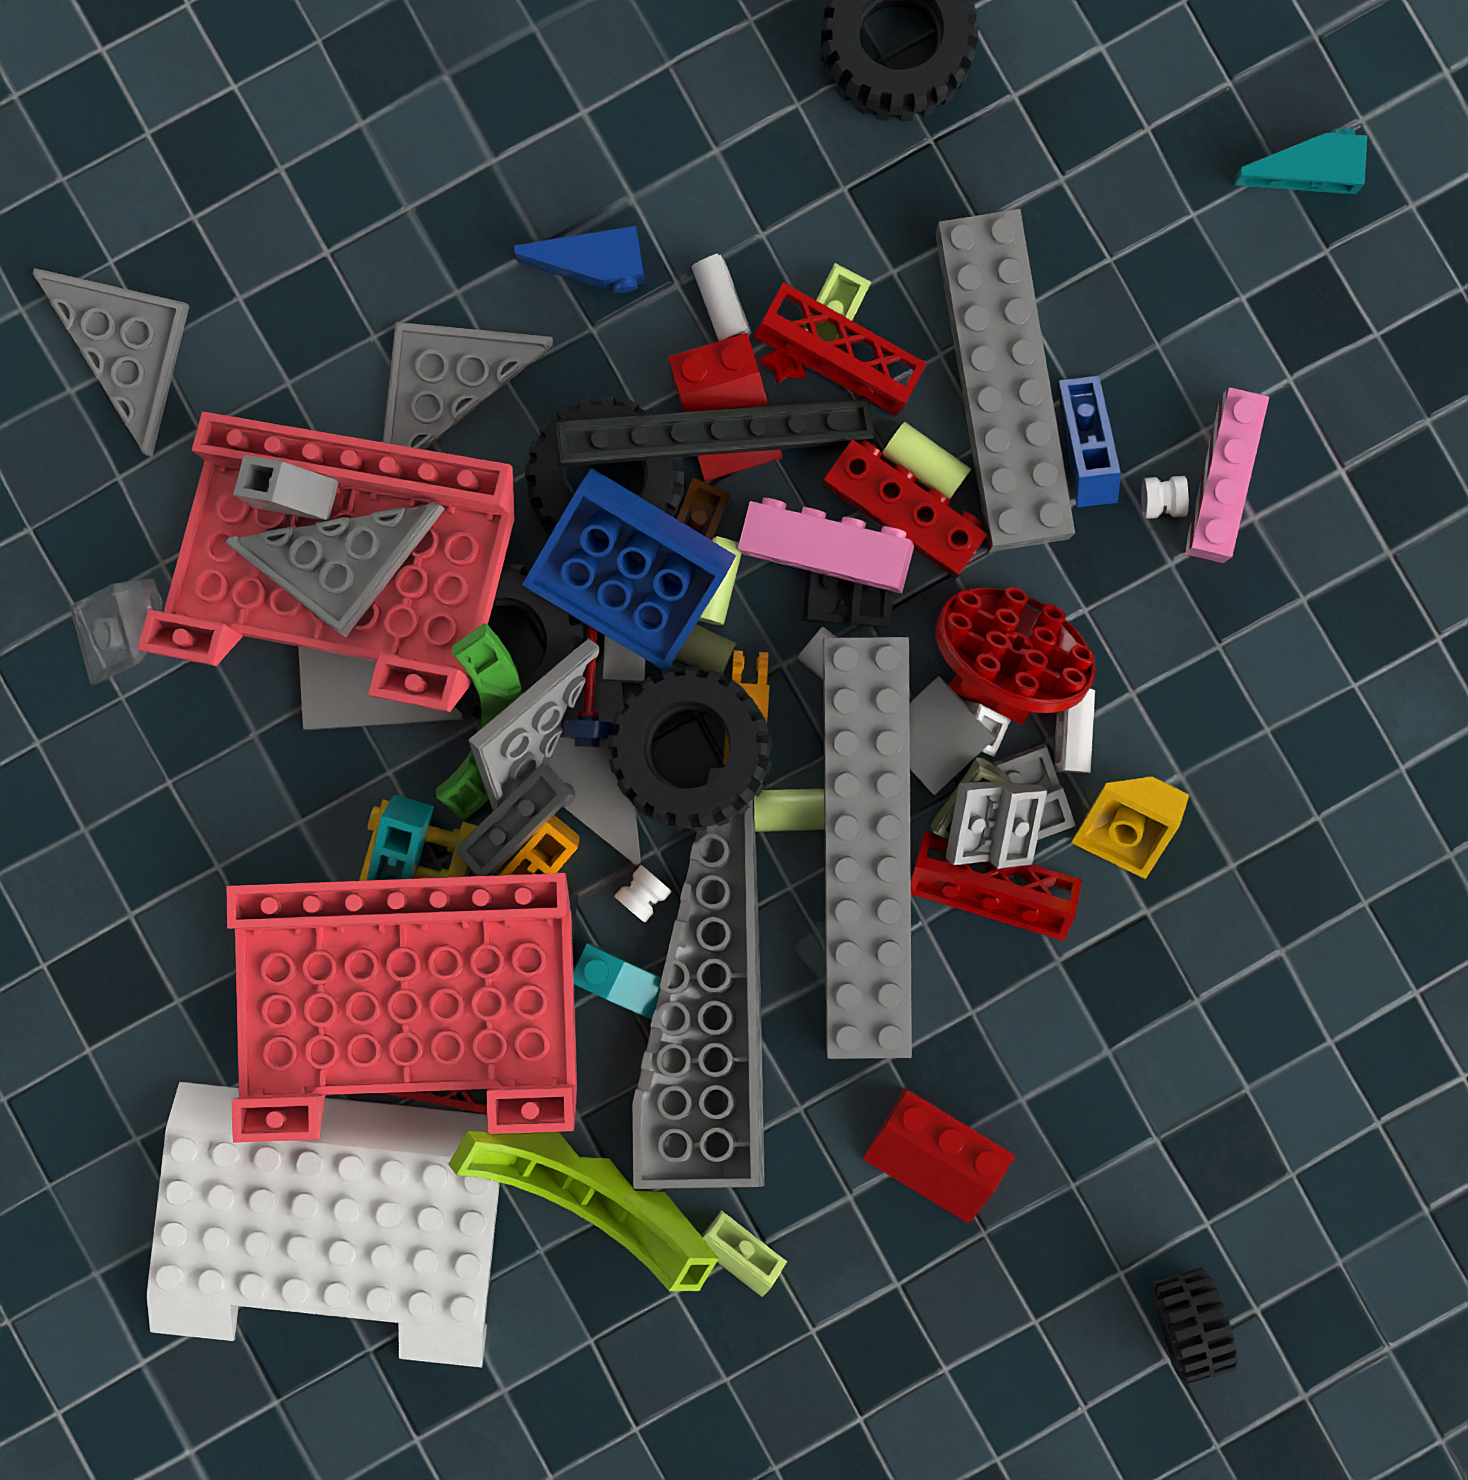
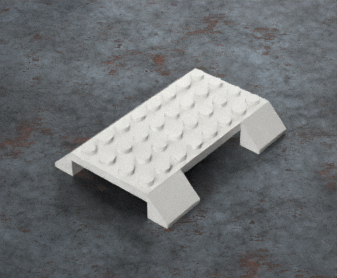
[147,1082,500,1367]

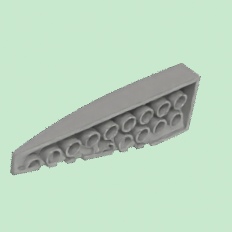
[632,768,765,1189]

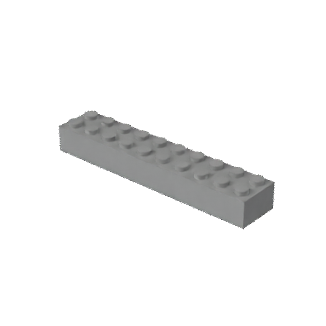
[823,637,912,1059]

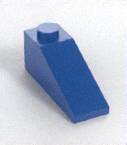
[514,226,645,293]
[1058,376,1121,507]

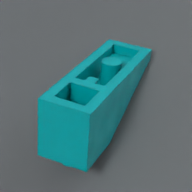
[1234,128,1367,194]
[366,794,434,881]
[573,943,662,1019]

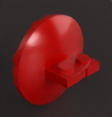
[935,587,1095,725]

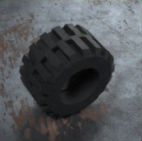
[1151,1267,1238,1385]

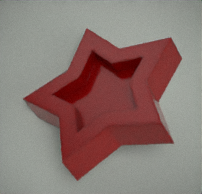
[760,348,806,384]

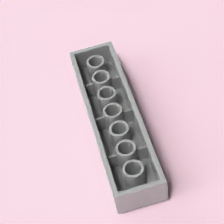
[935,209,1075,552]

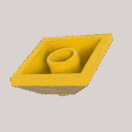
[1071,776,1189,879]

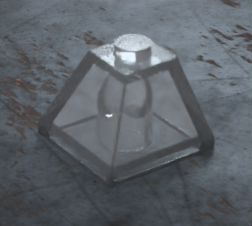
[69,579,163,685]

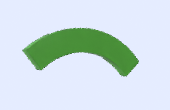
[436,623,522,821]

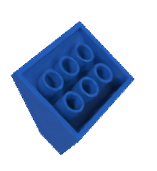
[522,468,736,670]

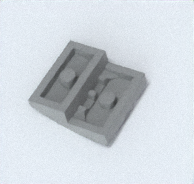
[909,676,995,795]
[992,743,1076,840]
[945,782,1047,869]

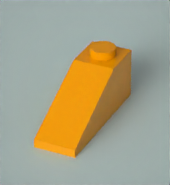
[494,815,580,876]

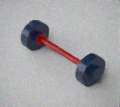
[560,625,615,747]

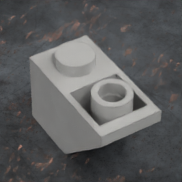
[233,455,339,521]

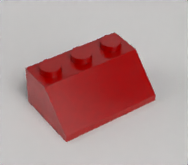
[862,1087,1015,1224]

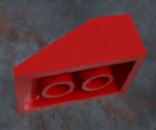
[668,333,783,482]

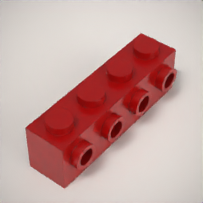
[822,439,988,579]

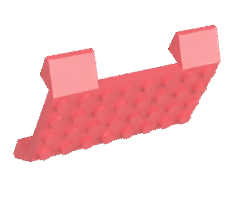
[137,411,515,712]
[226,873,577,1143]

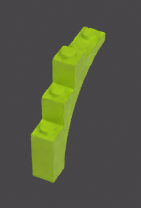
[448,1131,719,1291]

